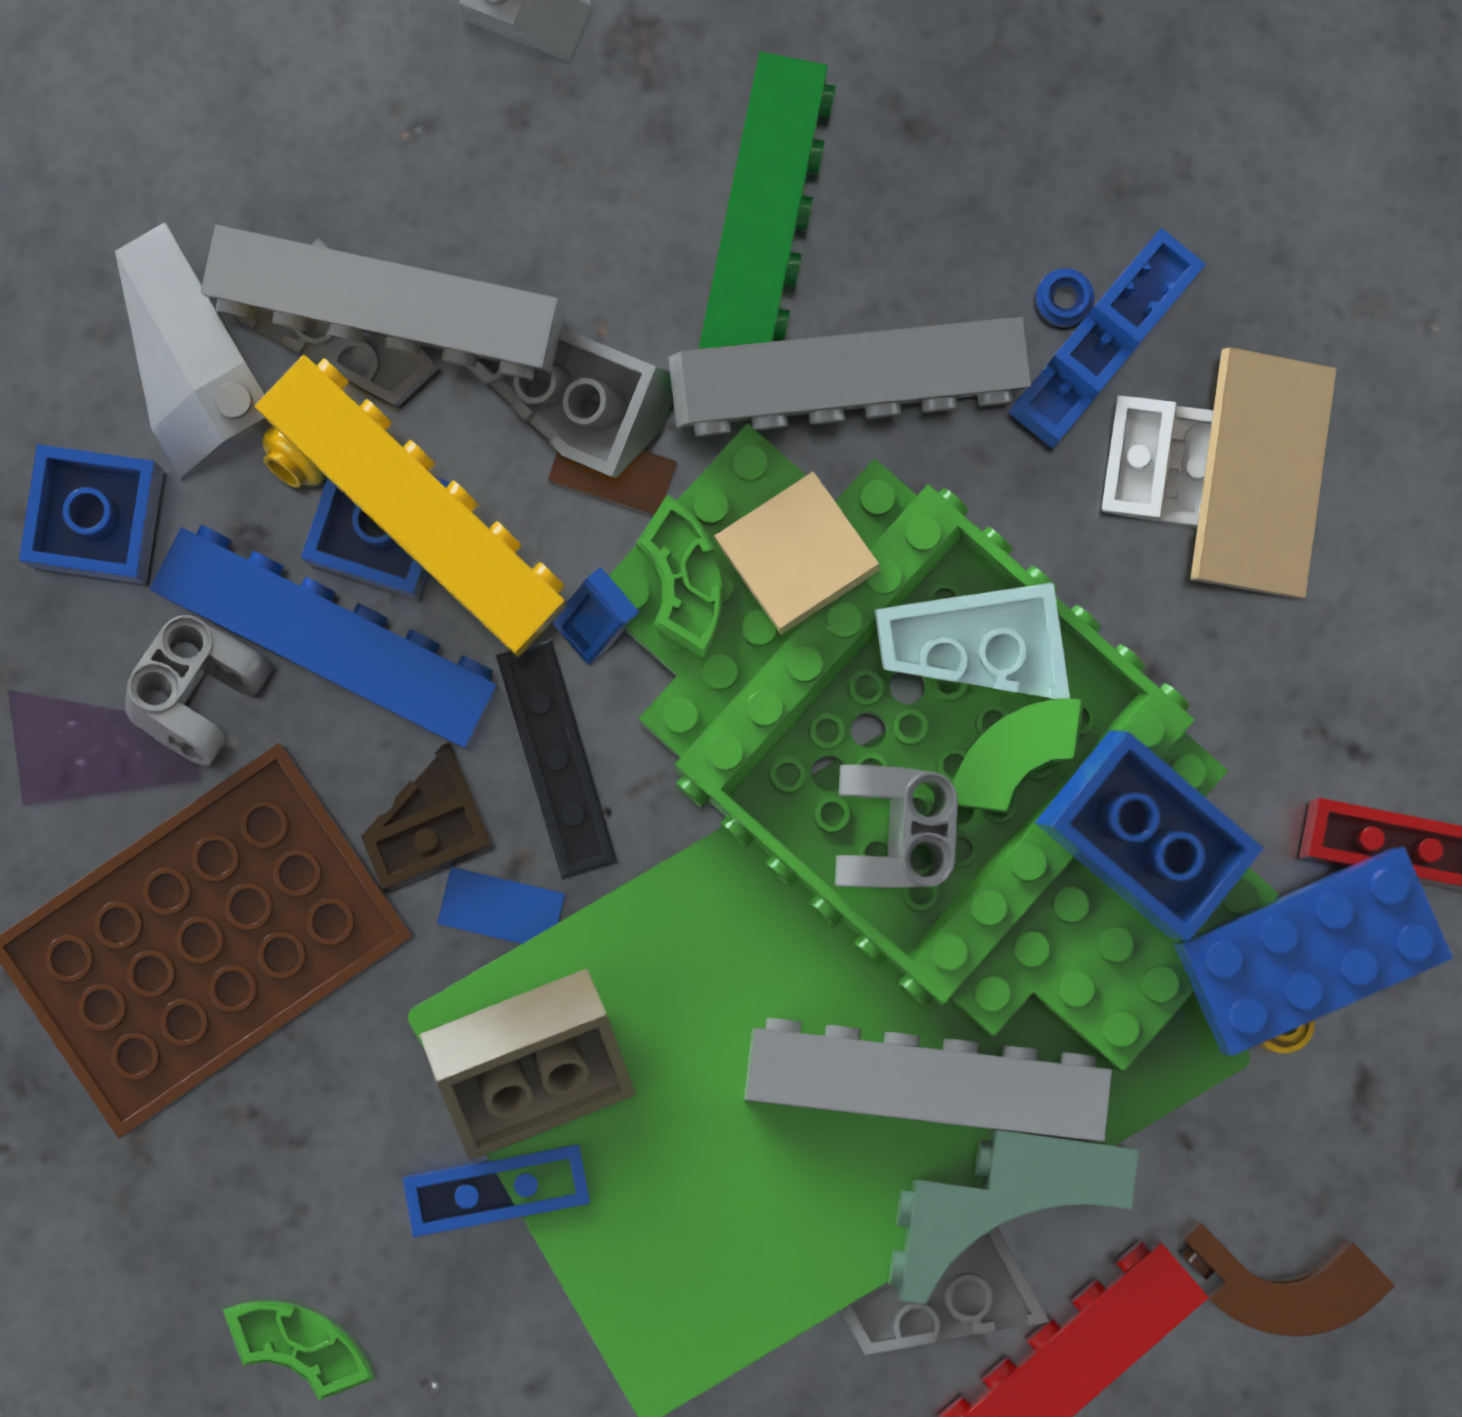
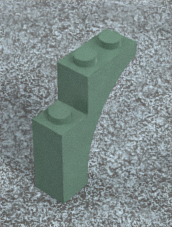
[889,1130,1139,1304]

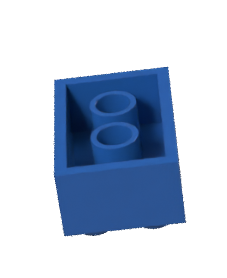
[1035,731,1264,942]

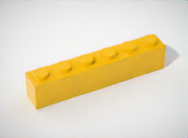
[254,355,567,657]

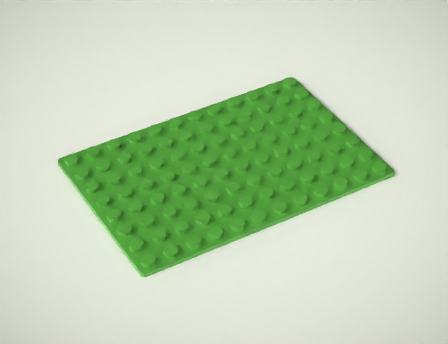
[408,732,1250,1417]

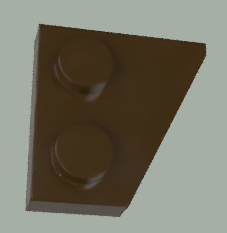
[361,742,494,894]

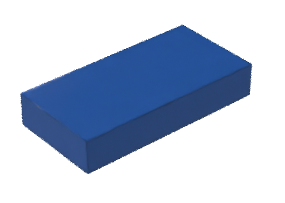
[553,567,639,665]
[437,867,566,944]

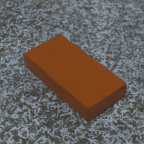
[548,450,677,517]

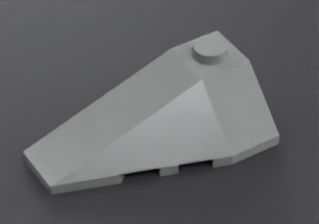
[115,222,271,480]

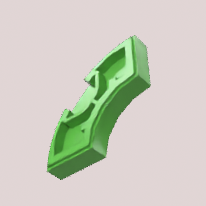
[636,495,723,659]
[953,698,1084,813]
[223,1301,376,1400]

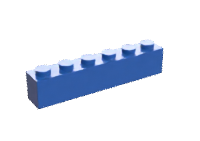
[149,525,500,751]

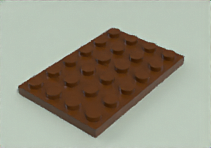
[0,743,414,1139]

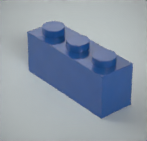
[402,1144,590,1237]

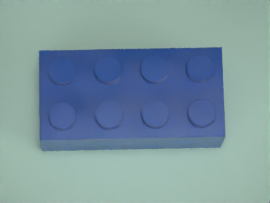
[1174,847,1454,1056]

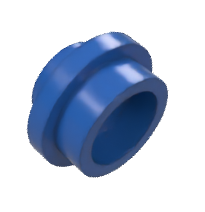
[1036,268,1095,327]

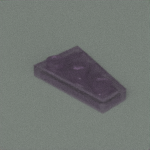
[8,690,200,807]

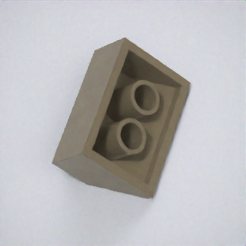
[419,968,636,1161]

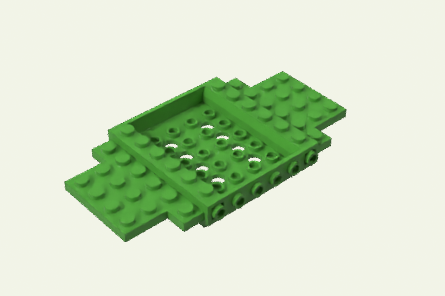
[608,423,1279,1073]

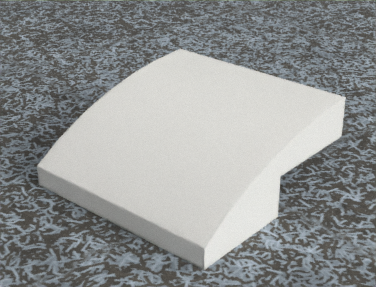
[1102,395,1213,528]

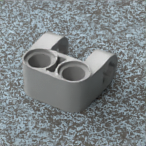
[125,615,272,766]
[835,765,958,888]

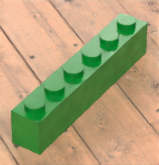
[699,51,837,349]

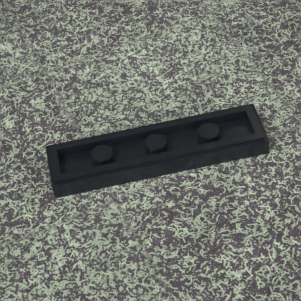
[496,638,618,880]

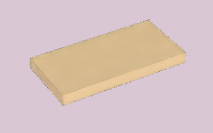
[1190,347,1337,599]

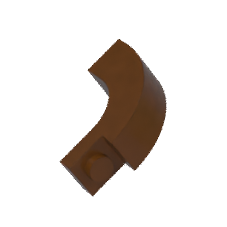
[1178,1220,1395,1336]

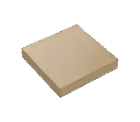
[714,471,880,635]

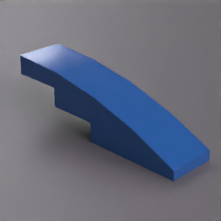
[1008,228,1206,449]

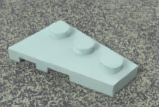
[874,583,1070,699]

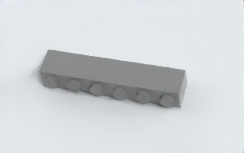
[200,224,566,380]
[668,317,1031,436]
[744,1018,1112,1142]

